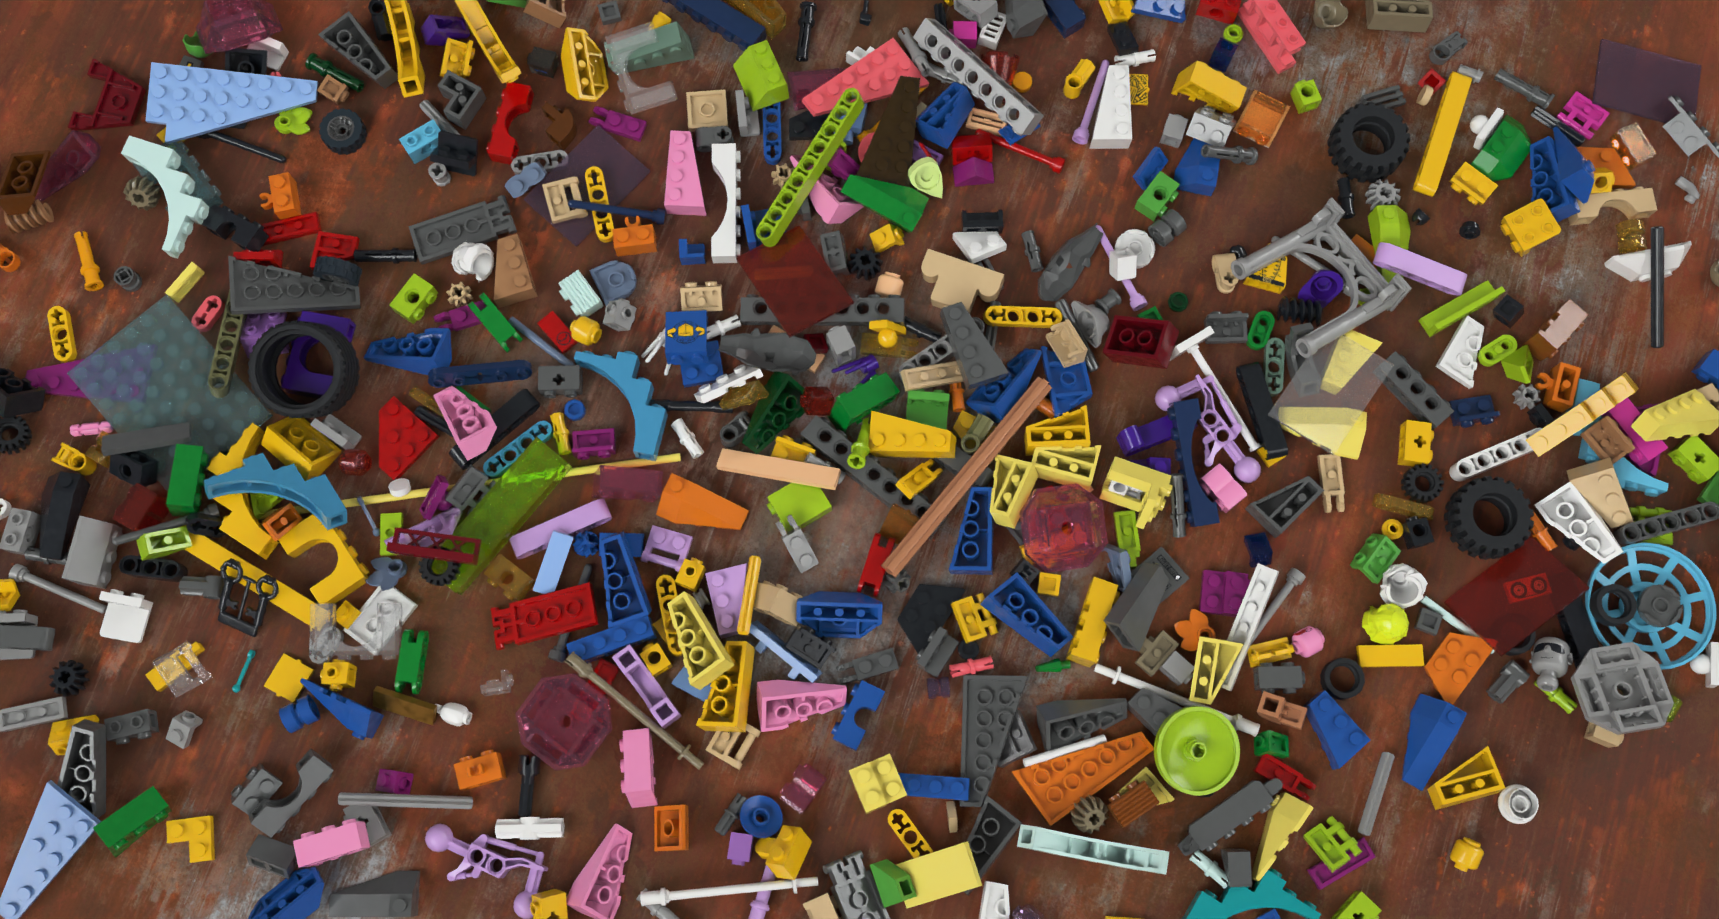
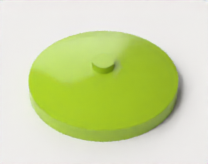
[1154,706,1240,796]

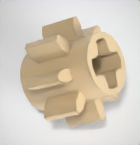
[771,163,794,189]
[446,282,473,308]

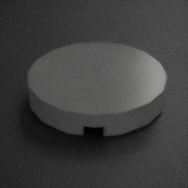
[1636,584,1683,627]

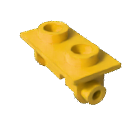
[1247,637,1294,667]

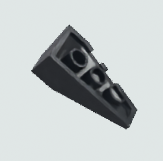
[225,47,268,129]
[40,471,91,561]

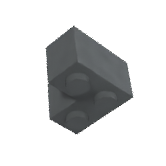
[437,70,487,130]

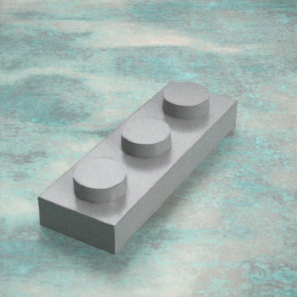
[0,696,68,732]

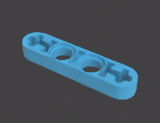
[483,421,554,479]

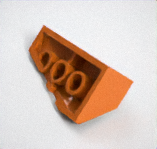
[656,473,749,530]

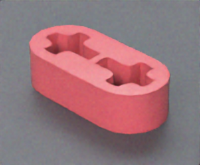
[191,295,225,332]

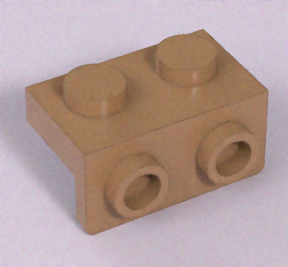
[1580,416,1635,464]

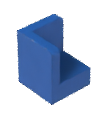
[679,239,706,265]

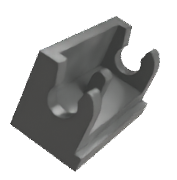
[820,230,851,277]
[246,834,298,879]

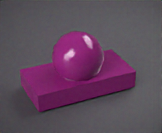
[827,148,860,181]
[419,474,453,520]

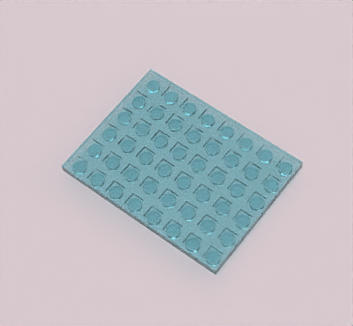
[67,294,273,491]

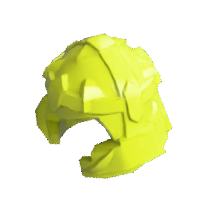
[1362,603,1409,645]

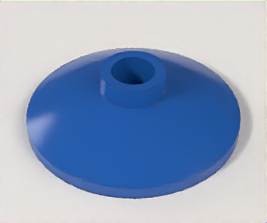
[740,795,783,838]

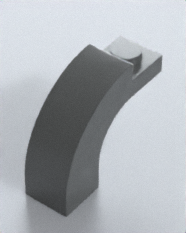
[1285,322,1321,398]

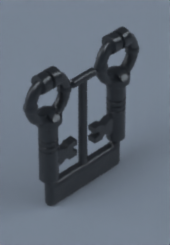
[218,558,279,637]

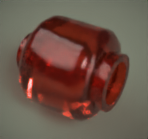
[338,449,372,476]

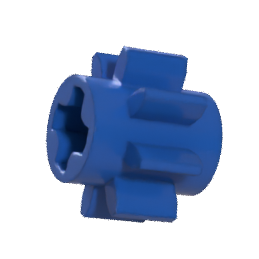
[573,530,599,558]

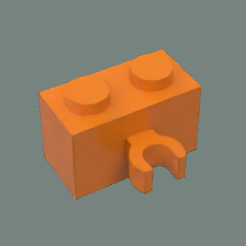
[259,172,302,220]
[612,216,657,257]
[1534,362,1581,412]
[454,750,507,791]

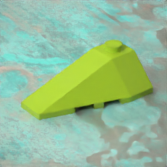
[1367,205,1411,283]

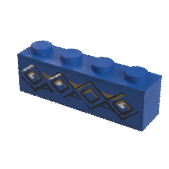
[566,615,657,663]

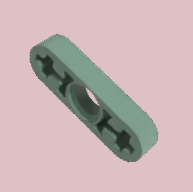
[1263,338,1285,397]

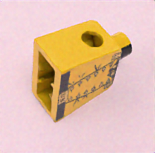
[1243,243,1287,294]

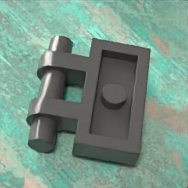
[445,465,500,518]

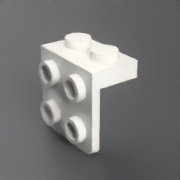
[99,589,153,643]

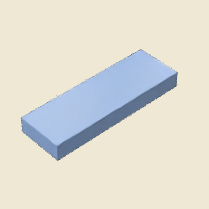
[532,530,574,594]

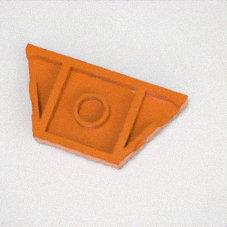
[1576,147,1636,189]
[1423,632,1498,705]

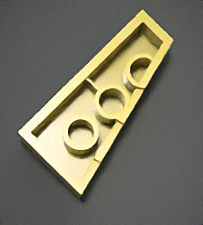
[1631,389,1719,441]

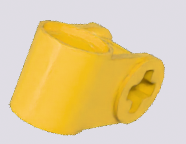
[51,442,97,476]

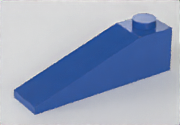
[1553,126,1595,204]
[966,348,1042,423]
[300,678,384,740]
[1401,693,1467,791]

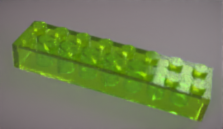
[432,437,572,595]

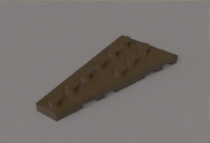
[856,76,920,187]

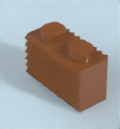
[1106,779,1160,828]

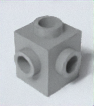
[602,298,637,331]

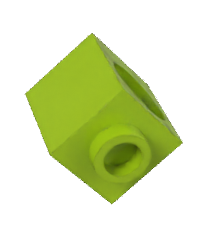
[1290,79,1322,114]

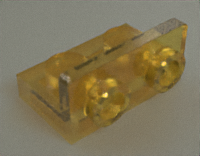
[719,380,769,410]

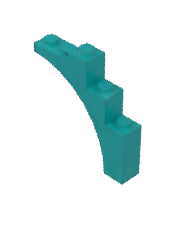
[1182,868,1321,919]

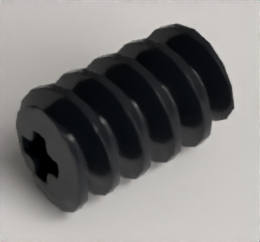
[1277,296,1323,327]

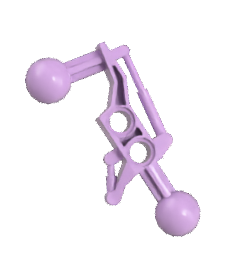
[1155,374,1261,483]
[425,824,548,919]

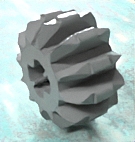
[1365,179,1401,210]

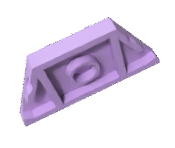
[384,506,463,548]

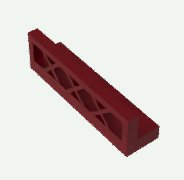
[386,527,482,566]

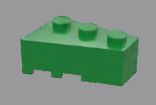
[166,444,209,517]
[93,786,171,858]

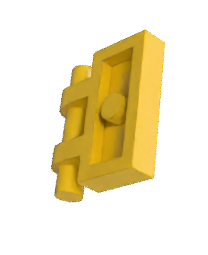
[951,593,998,644]

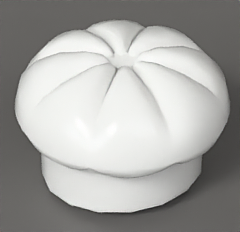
[1498,784,1539,824]

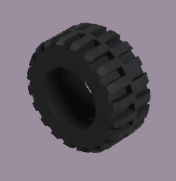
[1327,102,1411,183]
[1444,476,1534,560]

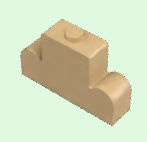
[921,249,1004,314]

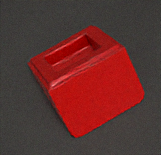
[1418,68,1447,96]

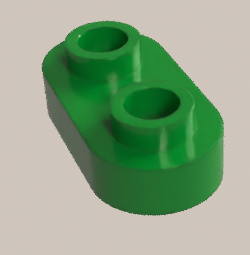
[1246,311,1275,350]

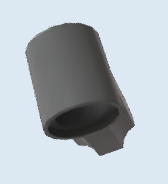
[179,575,224,599]
[1486,659,1530,704]

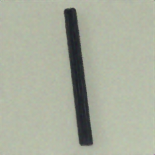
[1651,226,1664,348]

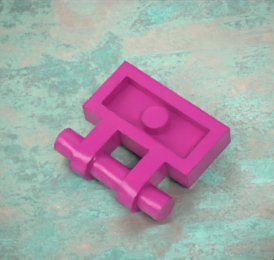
[1556,91,1610,140]

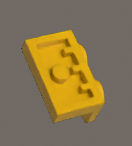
[1449,161,1498,205]
[770,435,816,462]

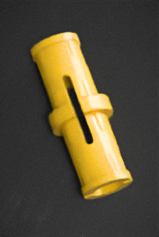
[550,412,572,456]

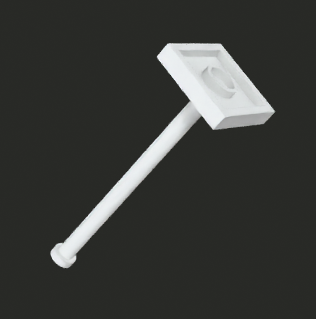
[1170,326,1261,452]

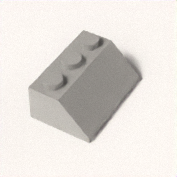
[62,516,123,589]

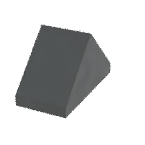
[1221,848,1252,887]

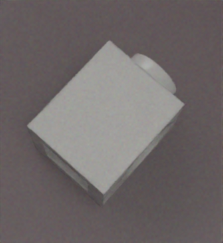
[1159,114,1188,148]
[1159,651,1194,686]

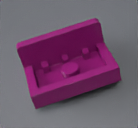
[571,428,616,460]

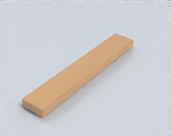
[716,448,841,490]

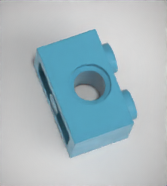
[399,119,441,164]

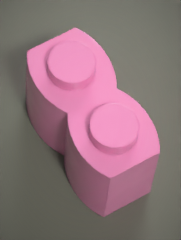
[1198,463,1247,513]

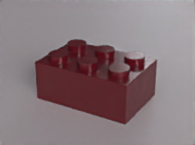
[1103,315,1179,369]

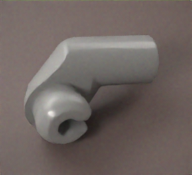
[1674,176,1700,204]

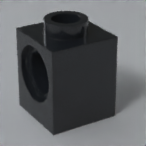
[1493,294,1524,329]
[1402,516,1434,550]

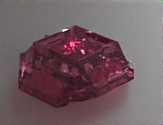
[196,0,283,54]
[1020,484,1108,573]
[515,673,612,771]

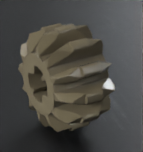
[123,175,162,211]
[1070,794,1109,834]

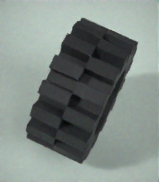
[0,416,32,455]
[1401,464,1444,504]
[418,546,461,586]

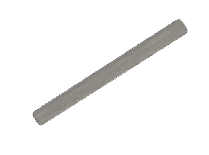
[338,792,473,809]

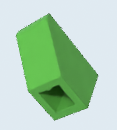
[870,859,917,908]

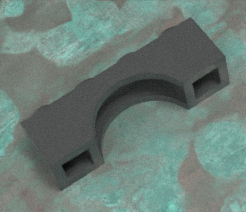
[248,749,334,838]

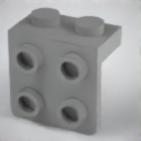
[1186,105,1237,147]
[0,609,38,660]

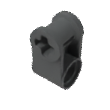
[695,126,734,152]
[720,410,751,448]

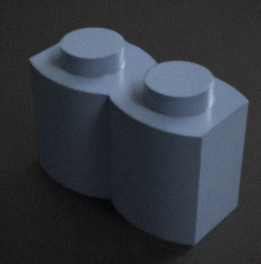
[505,162,547,198]

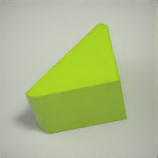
[1501,345,1534,384]

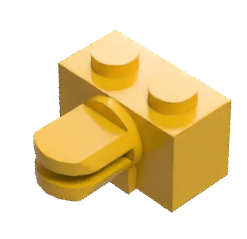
[755,825,812,880]

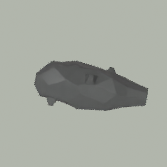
[1038,223,1103,301]
[718,328,816,376]

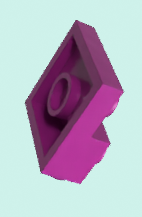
[1199,570,1251,617]

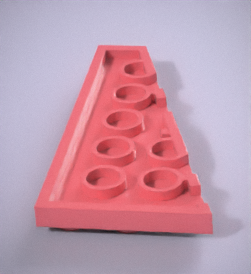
[802,38,929,117]

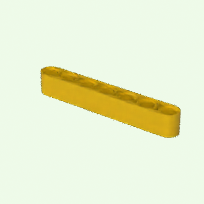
[1413,71,1472,197]

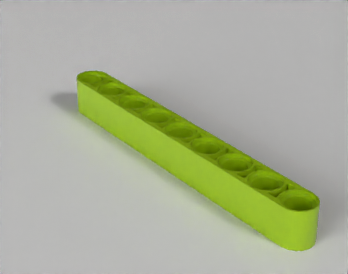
[756,88,864,247]

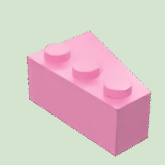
[619,728,658,808]
[293,818,370,868]

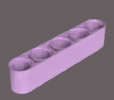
[1373,242,1467,296]
[509,498,612,559]

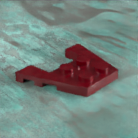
[68,59,146,131]

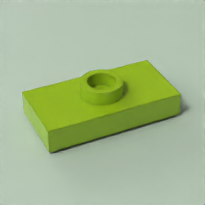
[380,513,403,556]

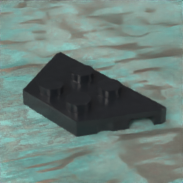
[897,584,965,654]

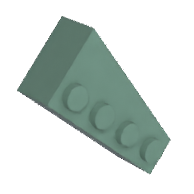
[604,21,694,75]

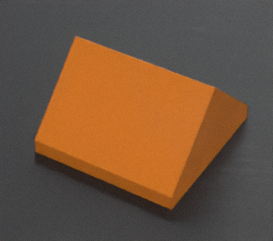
[654,805,689,851]

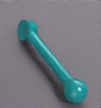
[232,650,256,693]

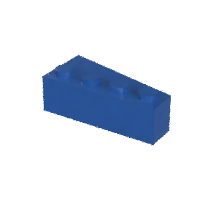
[980,572,1074,657]

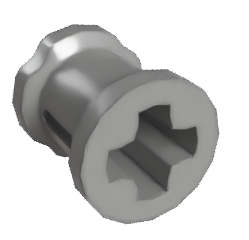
[428,163,451,187]

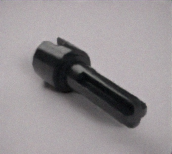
[518,755,541,817]

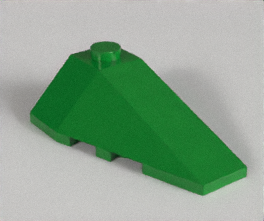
[840,174,929,233]

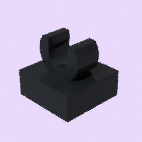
[1009,557,1040,585]

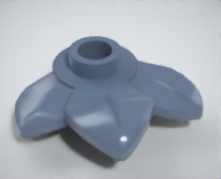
[365,557,407,591]

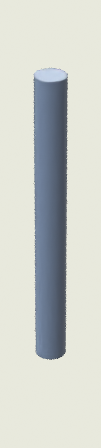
[508,316,575,365]

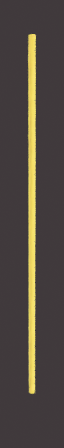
[223,453,681,520]

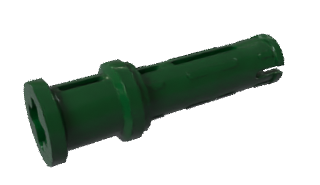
[305,53,365,93]

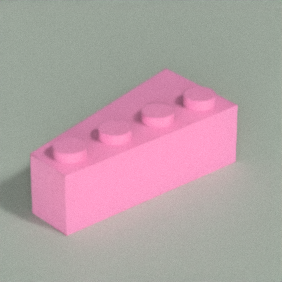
[664,130,706,216]

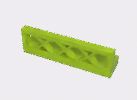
[1418,280,1505,337]

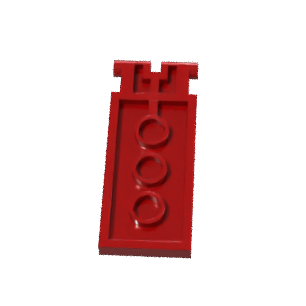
[491,582,599,650]

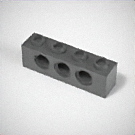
[1372,351,1454,430]

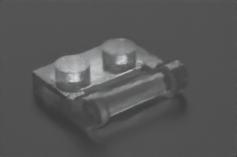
[152,641,212,698]

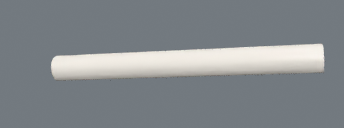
[1023,734,1107,767]

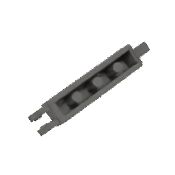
[1177,778,1283,856]

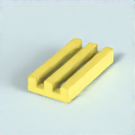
[165,262,205,303]

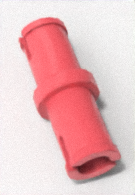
[949,656,994,678]

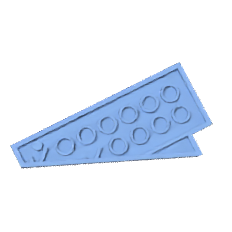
[145,62,318,144]

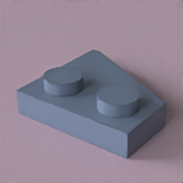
[1100,543,1133,592]

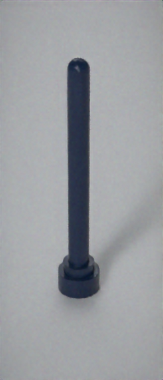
[568,200,666,225]

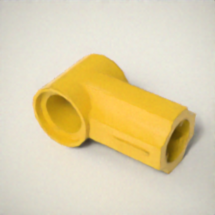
[1063,59,1096,99]

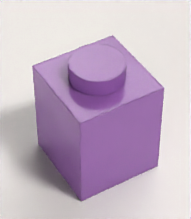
[727,832,754,866]

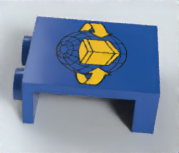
[665,310,708,365]

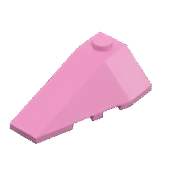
[790,155,864,224]
[433,385,497,461]
[756,680,847,732]
[566,824,633,919]

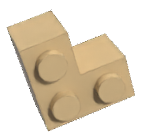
[753,580,802,627]

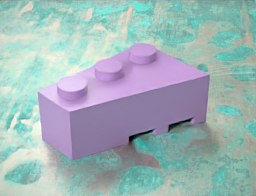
[705,563,748,639]

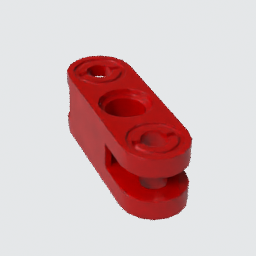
[857,532,896,598]

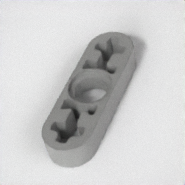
[511,150,570,175]

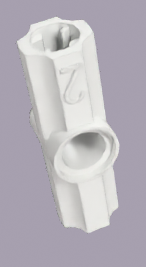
[495,817,565,840]

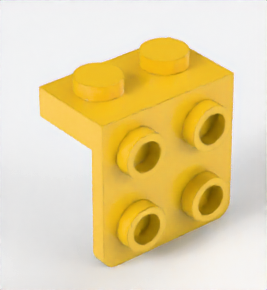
[1500,199,1561,257]

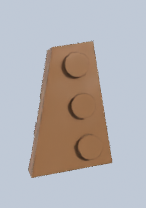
[523,0,566,29]
[494,234,538,308]

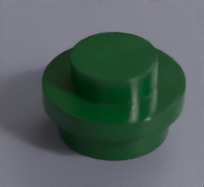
[1168,292,1189,312]

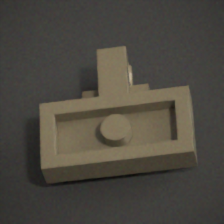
[1134,630,1179,677]

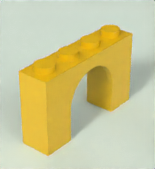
[279,514,369,609]

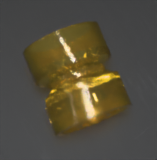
[1616,219,1647,255]
[85,430,111,469]

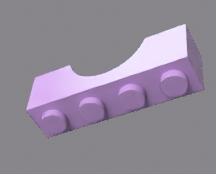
[612,644,682,729]

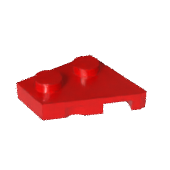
[309,231,360,270]

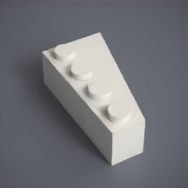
[1089,65,1132,149]

